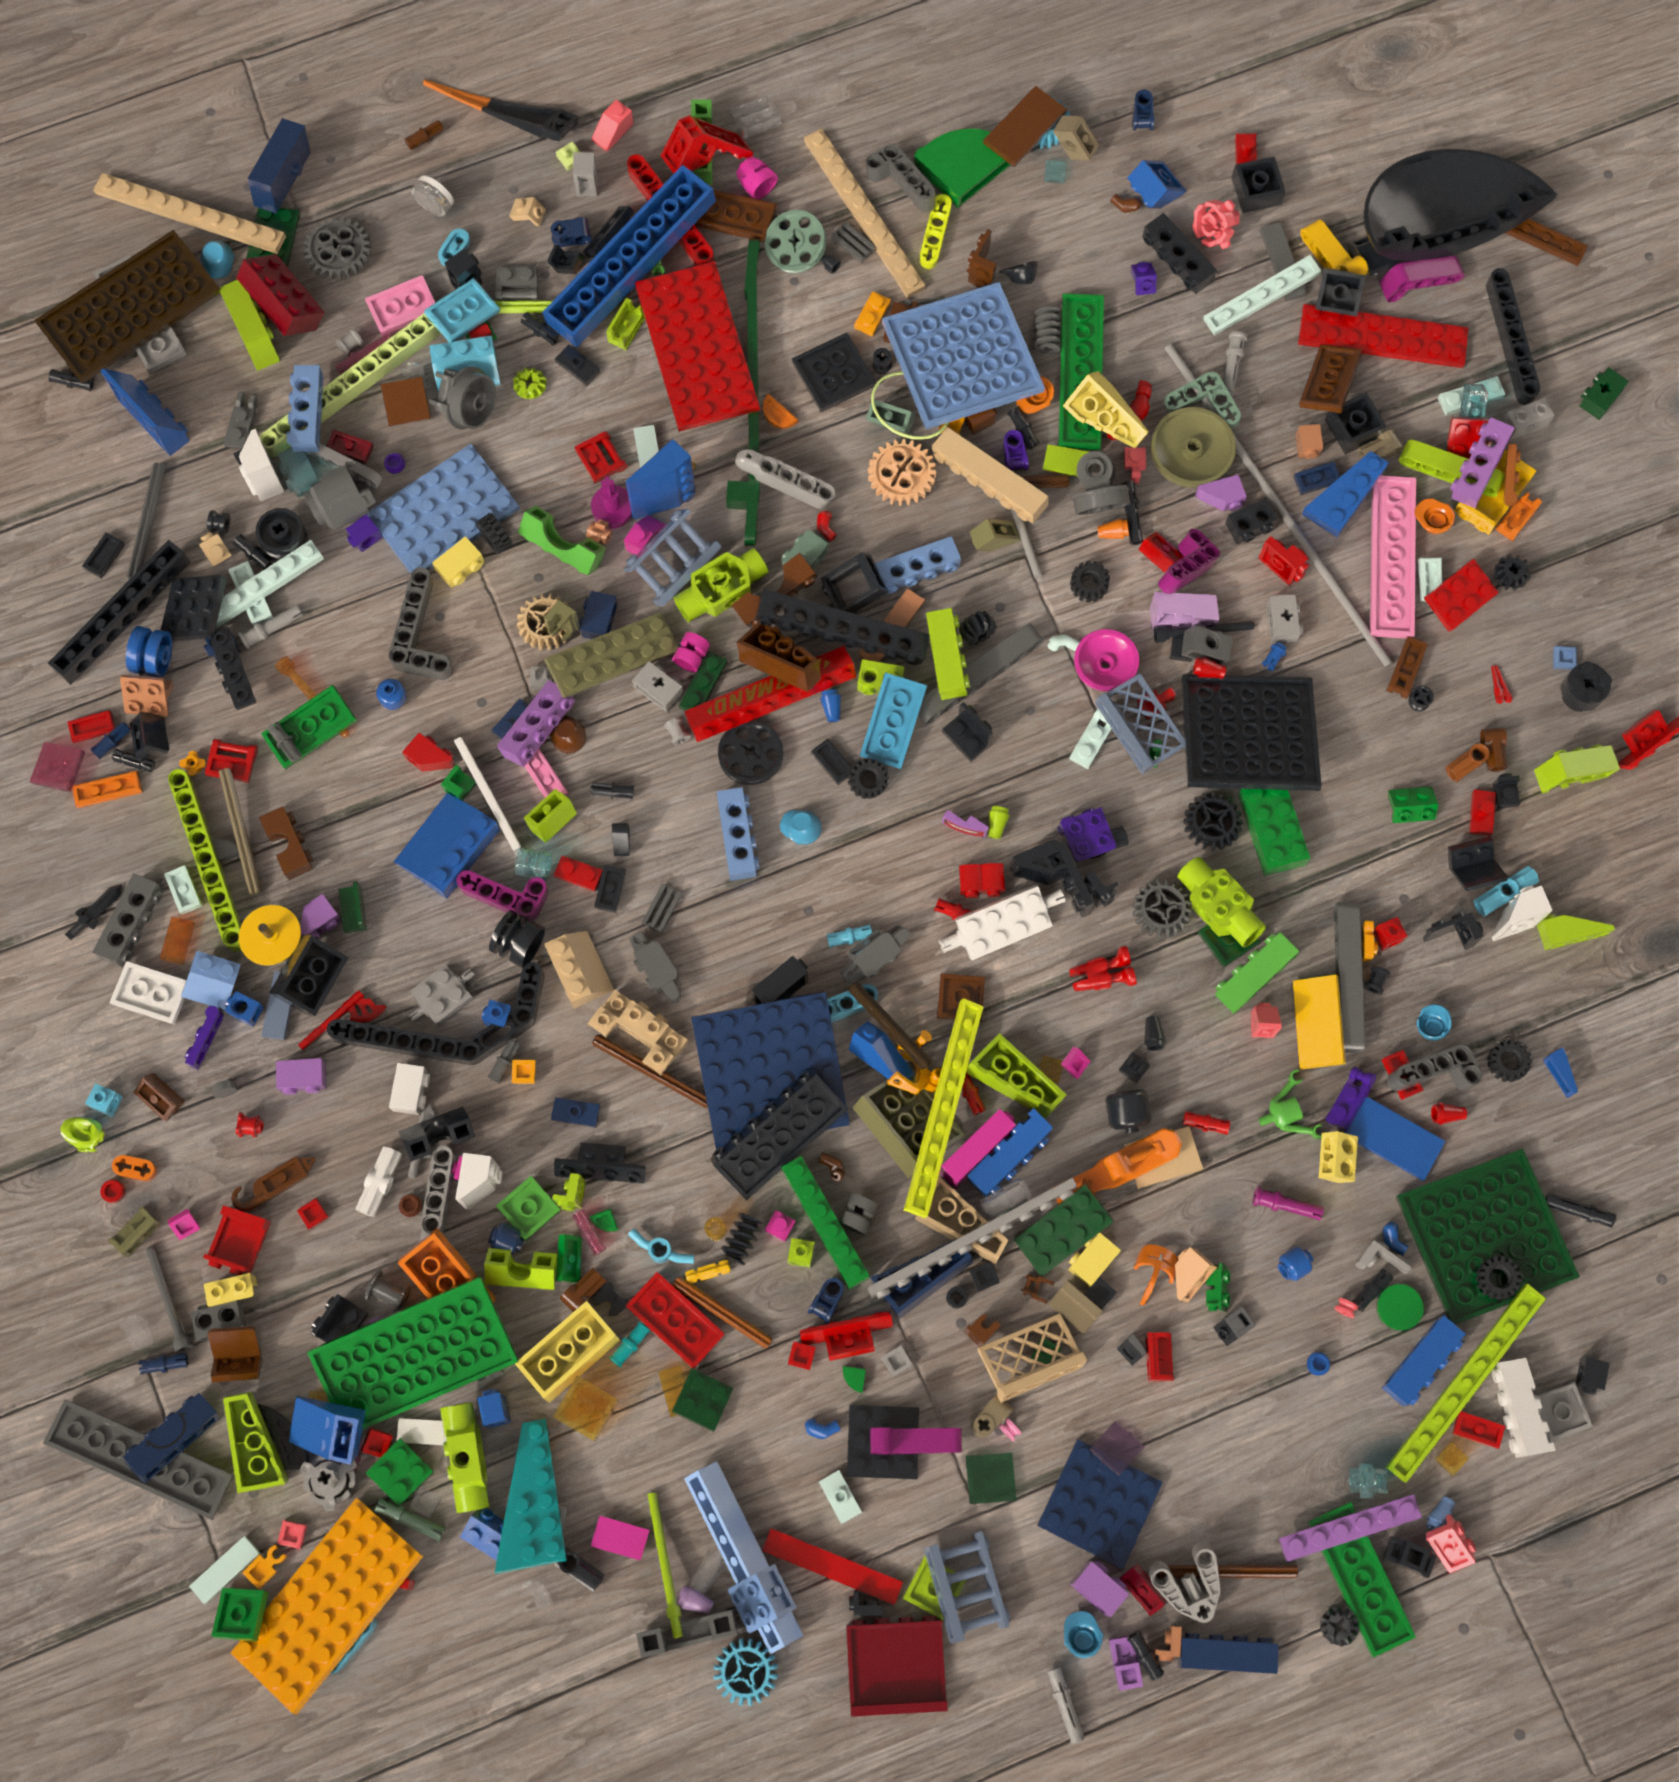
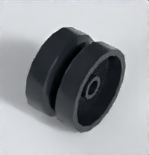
[255,508,309,562]

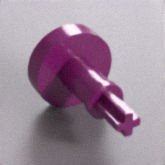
[591,476,632,529]

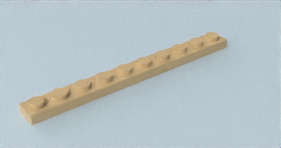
[804,128,925,299]
[93,173,286,254]

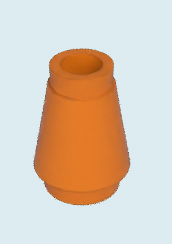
[1097,518,1129,539]

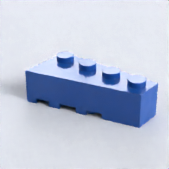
[966,1108,1053,1198]

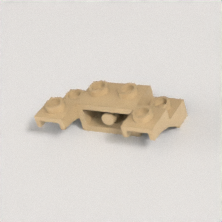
[587,990,688,1076]

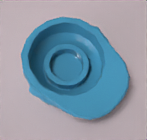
[200,240,235,278]
[780,810,822,845]
[1064,1611,1104,1658]

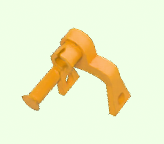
[887,1030,941,1095]

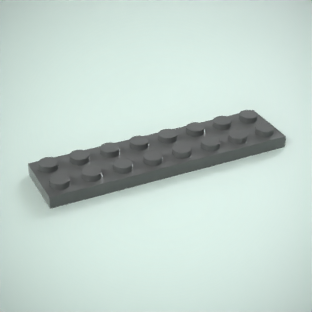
[43,1399,234,1520]

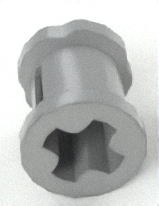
[335,328,364,356]
[664,717,691,746]

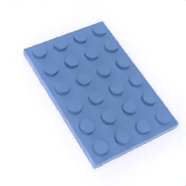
[367,444,520,574]

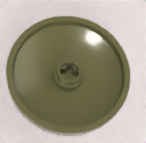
[1150,407,1236,488]

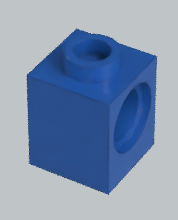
[225,991,264,1027]

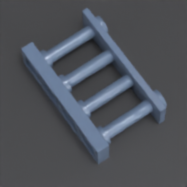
[623,509,722,607]
[924,1531,1010,1644]

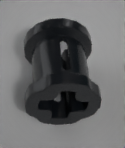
[873,348,892,374]
[1364,966,1391,995]

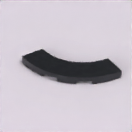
[257,1403,309,1471]

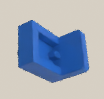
[482,1000,511,1027]

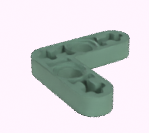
[1164,372,1241,428]

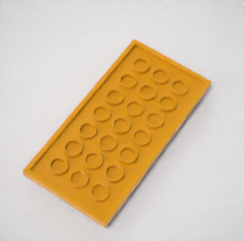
[230,1498,423,1715]

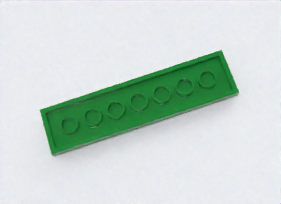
[1058,293,1104,450]

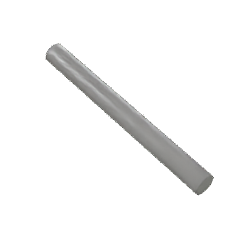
[1011,509,1043,579]

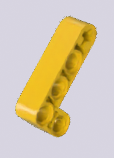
[1300,219,1368,275]

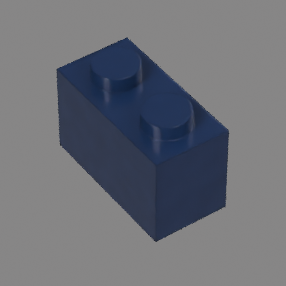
[579,591,618,639]

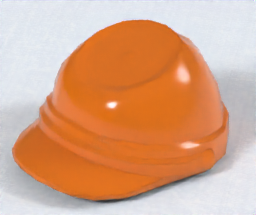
[1016,376,1054,414]
[1414,499,1455,534]

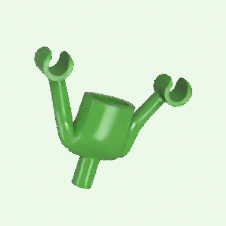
[1258,1070,1322,1140]

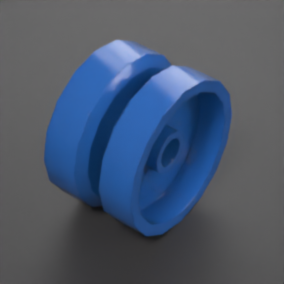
[126,626,173,678]

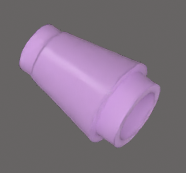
[676,1585,714,1615]

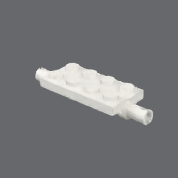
[938,884,1065,960]

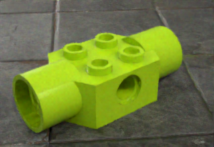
[673,548,769,623]
[1177,857,1266,948]
[440,1402,490,1513]

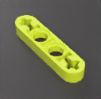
[920,194,952,269]

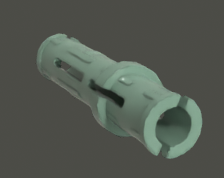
[374,1498,445,1542]

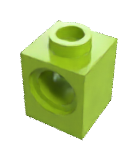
[787,1238,815,1268]

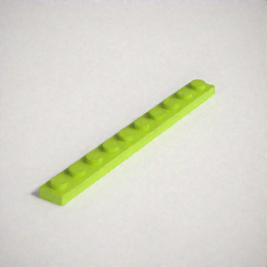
[1386,1284,1546,1483]

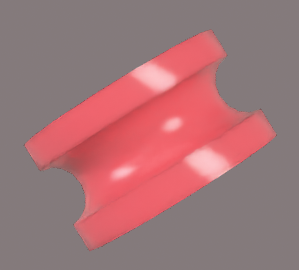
[1334,1298,1359,1318]

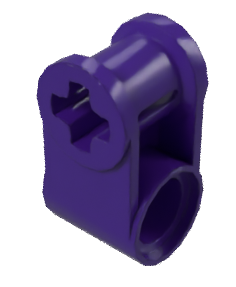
[1003,430,1029,471]

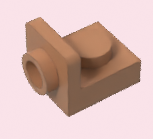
[1154,1626,1182,1661]

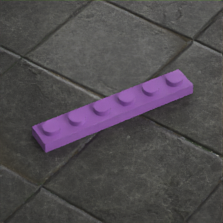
[1278,1494,1422,1562]

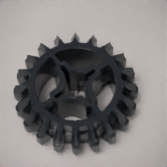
[1183,792,1243,851]

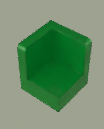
[440,764,476,801]

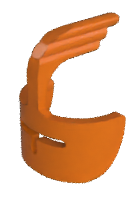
[1133,1245,1179,1306]

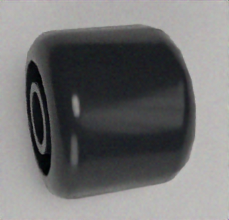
[1105,1089,1152,1133]

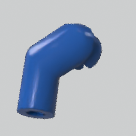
[1383,1222,1409,1256]
[805,1419,841,1439]

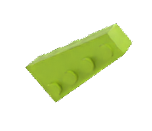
[926,608,970,700]
[966,1033,1067,1118]
[223,1391,289,1493]

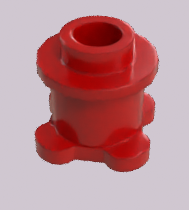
[235,1112,264,1138]

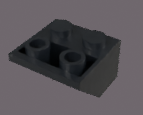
[1347,236,1406,276]

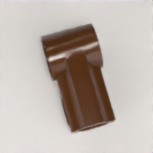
[1480,728,1508,772]
[560,1267,607,1312]

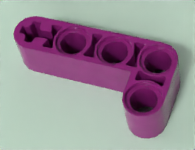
[1379,256,1465,303]
[1158,529,1220,594]
[457,870,549,922]
[870,1428,962,1454]

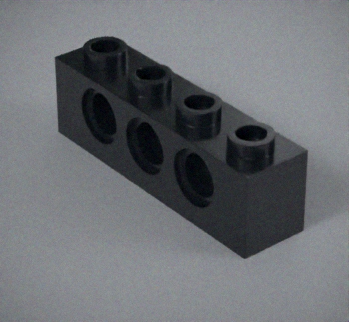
[1142,212,1217,294]

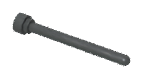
[146,1246,193,1353]

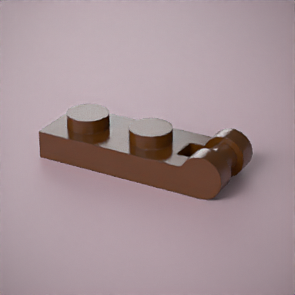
[1386,636,1428,699]

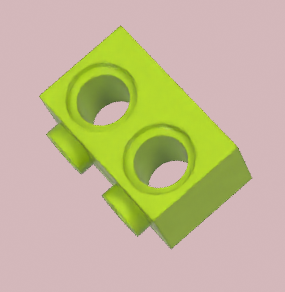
[857,659,905,695]

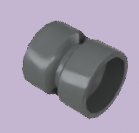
[839,1193,879,1235]

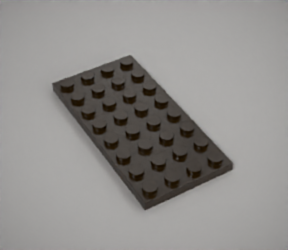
[34,229,221,384]

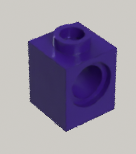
[346,514,382,553]

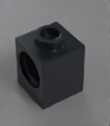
[1576,1357,1610,1395]

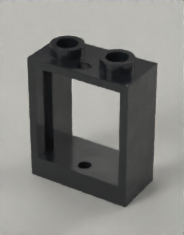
[820,552,888,613]
[752,956,808,1004]

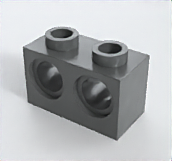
[191,1301,246,1341]

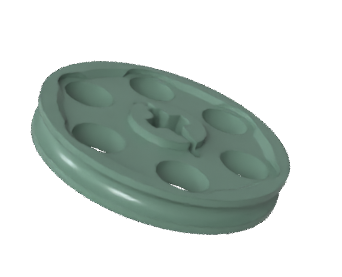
[765,210,827,273]

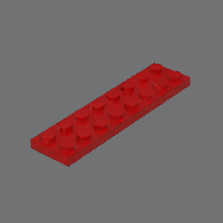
[1298,304,1469,368]

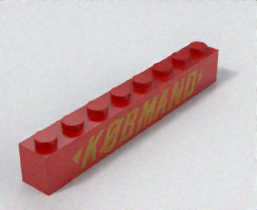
[684,646,857,743]

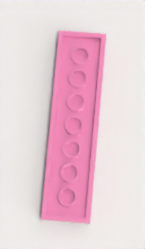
[1370,476,1416,639]

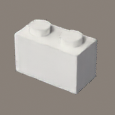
[389,1063,430,1115]

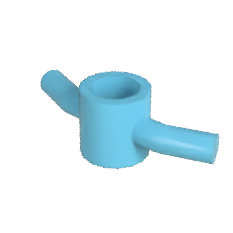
[628,1228,694,1264]

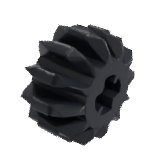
[1494,553,1531,591]
[958,611,996,645]

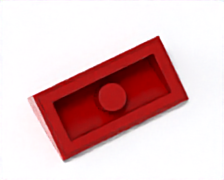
[1139,532,1185,573]

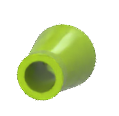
[988,806,1010,839]

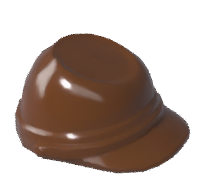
[550,715,586,754]

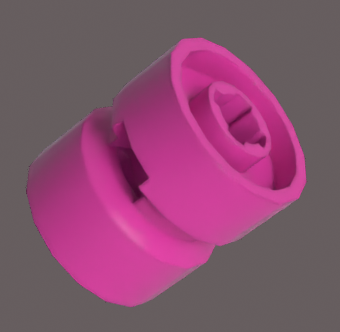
[672,632,710,673]

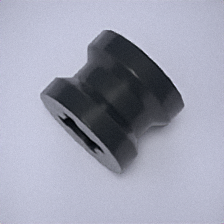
[207,510,230,534]
[1408,686,1434,712]

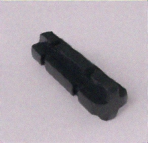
[112,749,155,772]

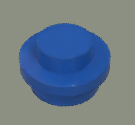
[1306,1352,1330,1376]

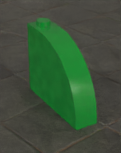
[914,129,1011,208]

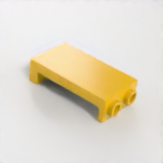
[1454,450,1537,535]

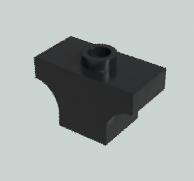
[1382,1536,1437,1578]

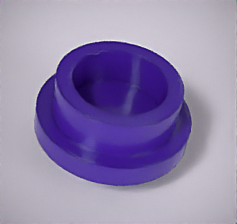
[384,453,405,474]

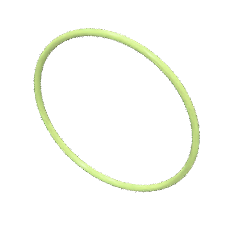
[871,372,949,439]

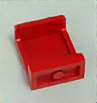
[203,1205,271,1276]

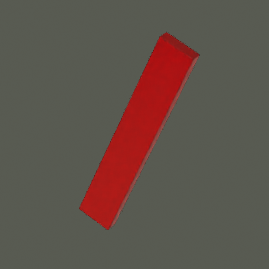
[762,1528,903,1605]

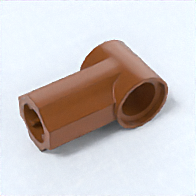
[1445,744,1489,783]

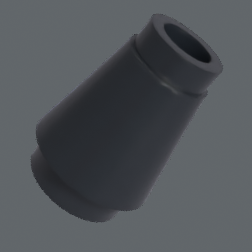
[1144,1016,1166,1051]

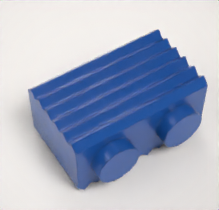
[478,1389,511,1428]

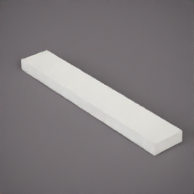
[454,737,523,857]

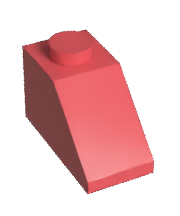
[592,100,633,152]
[1251,1003,1281,1038]

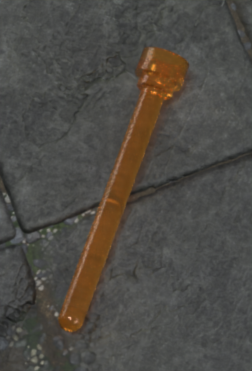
[275,656,349,738]

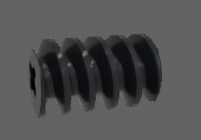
[721,1213,763,1266]

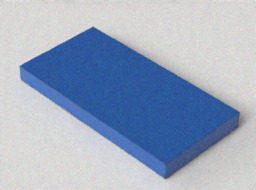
[1344,1097,1445,1181]

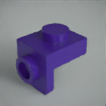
[1131,262,1157,295]

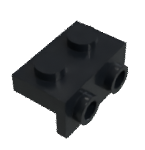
[1084,871,1119,908]

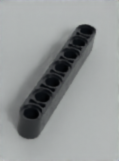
[1486,268,1540,405]

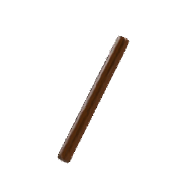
[592,1034,708,1108]
[1156,1565,1298,1578]

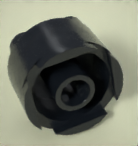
[1560,661,1612,712]

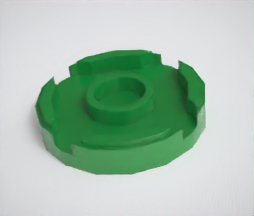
[1376,1284,1423,1331]

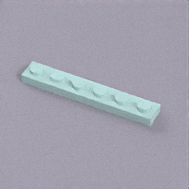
[1203,255,1321,336]
[215,540,324,629]

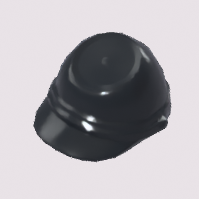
[999,261,1038,284]

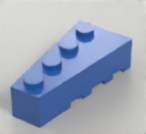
[1302,451,1389,538]

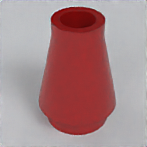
[1193,656,1226,679]
[1431,1102,1467,1125]

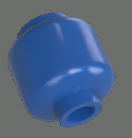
[376,678,407,710]
[1277,1247,1313,1281]

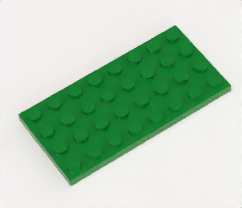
[307,1276,519,1429]

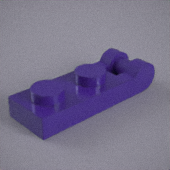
[185,1006,224,1070]
[1325,1067,1376,1131]

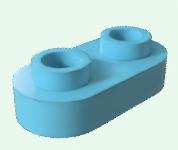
[438,229,470,266]

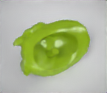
[60,1117,105,1153]

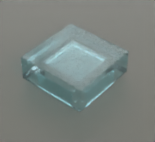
[1044,160,1066,184]

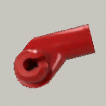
[817,510,837,542]

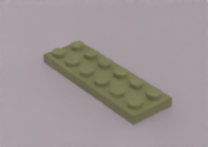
[544,612,679,699]

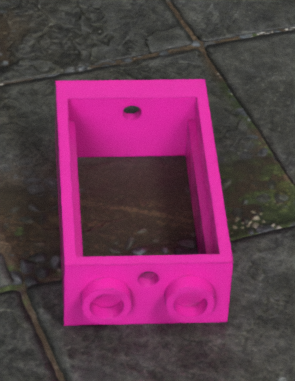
[940,1109,1016,1189]

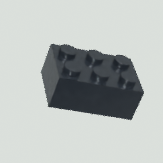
[269,934,349,1016]

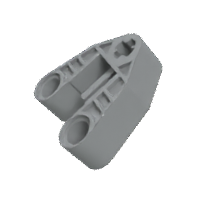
[1148,1541,1221,1623]

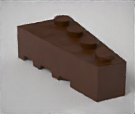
[737,622,821,692]

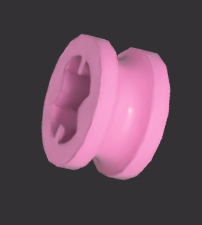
[999,1418,1021,1441]

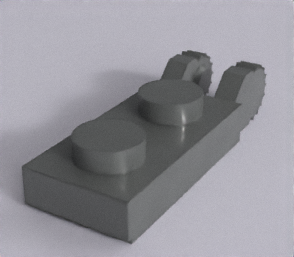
[223,391,258,449]

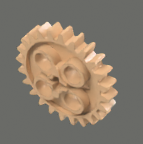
[868,439,936,506]

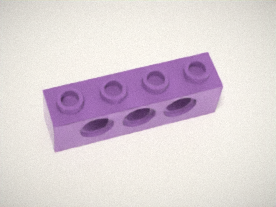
[1450,417,1515,508]
[497,680,575,767]

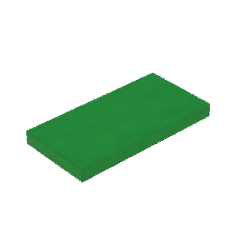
[261,684,358,770]

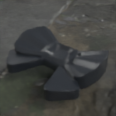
[594,1282,629,1317]

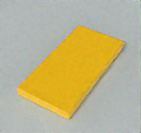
[1293,975,1346,1070]

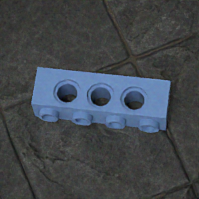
[287,365,324,452]
[875,536,961,594]
[716,787,760,881]

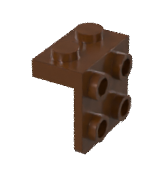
[967,229,996,288]
[208,1326,263,1383]

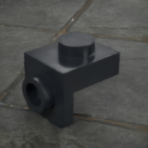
[547,245,584,274]

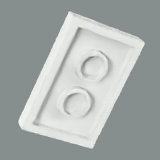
[109,961,186,1025]

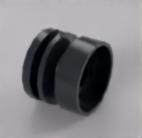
[489,910,546,968]

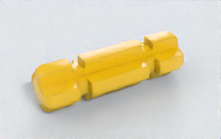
[685,1259,731,1284]

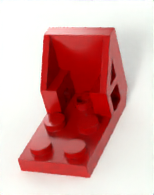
[661,115,754,173]

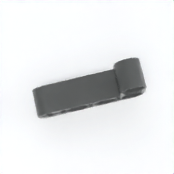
[866,144,936,212]
[1387,1045,1482,1091]

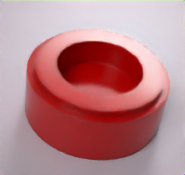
[100,1179,125,1203]

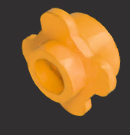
[179,751,206,776]

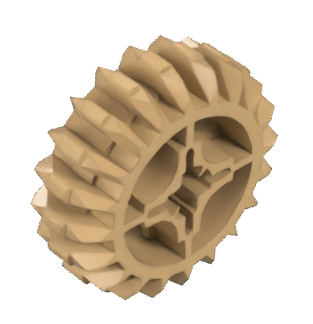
[517,593,572,651]

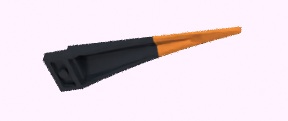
[423,80,578,142]

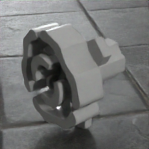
[299,1456,357,1511]

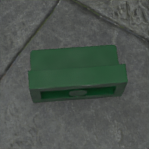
[338,881,367,933]

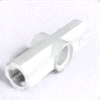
[355,1146,402,1218]

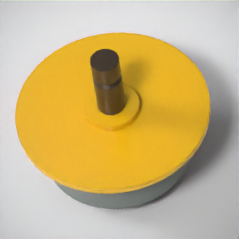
[239,905,301,966]

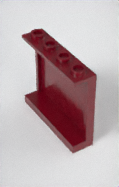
[846,1616,948,1717]

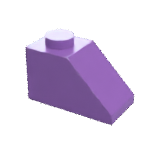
[1195,475,1247,511]

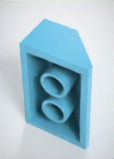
[429,336,501,392]

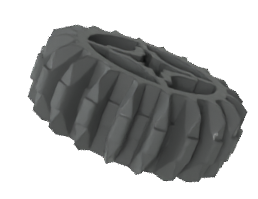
[1132,879,1193,939]

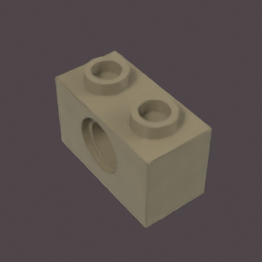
[1053,116,1099,161]

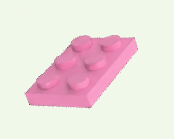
[365,275,435,336]

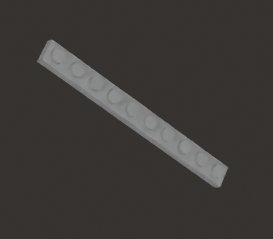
[868,1178,1077,1299]

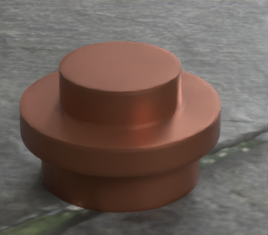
[399,1194,422,1217]

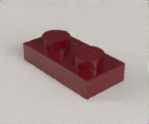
[326,430,374,464]
[1119,1563,1168,1616]

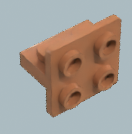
[120,675,173,717]

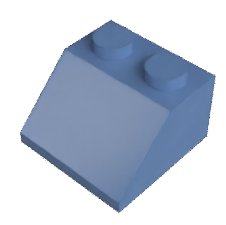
[181,951,241,1010]

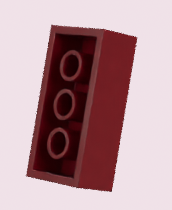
[236,254,325,336]

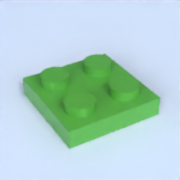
[496,1176,561,1241]

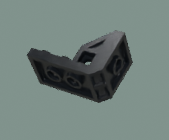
[1010,839,1094,917]

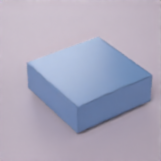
[1553,646,1577,670]

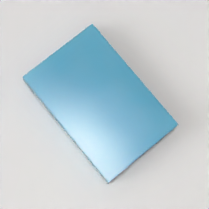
[424,278,500,342]

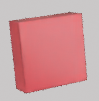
[277,1520,308,1549]

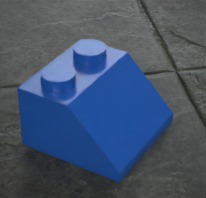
[1127,160,1186,208]

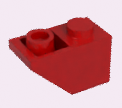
[402,733,455,772]

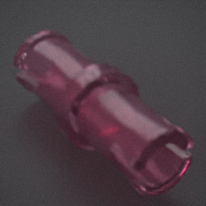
[572,1209,607,1256]

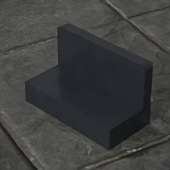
[130,711,170,760]

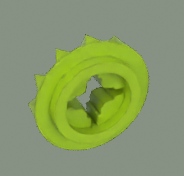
[513,367,547,399]

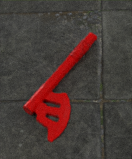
[298,990,386,1050]

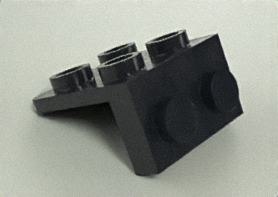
[1423,912,1484,950]

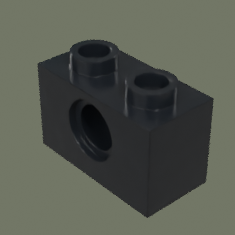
[444,249,482,289]

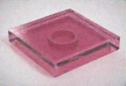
[29,742,86,792]

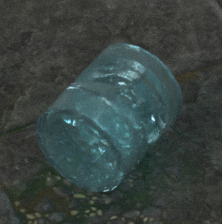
[515,847,552,881]

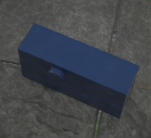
[247,118,310,213]

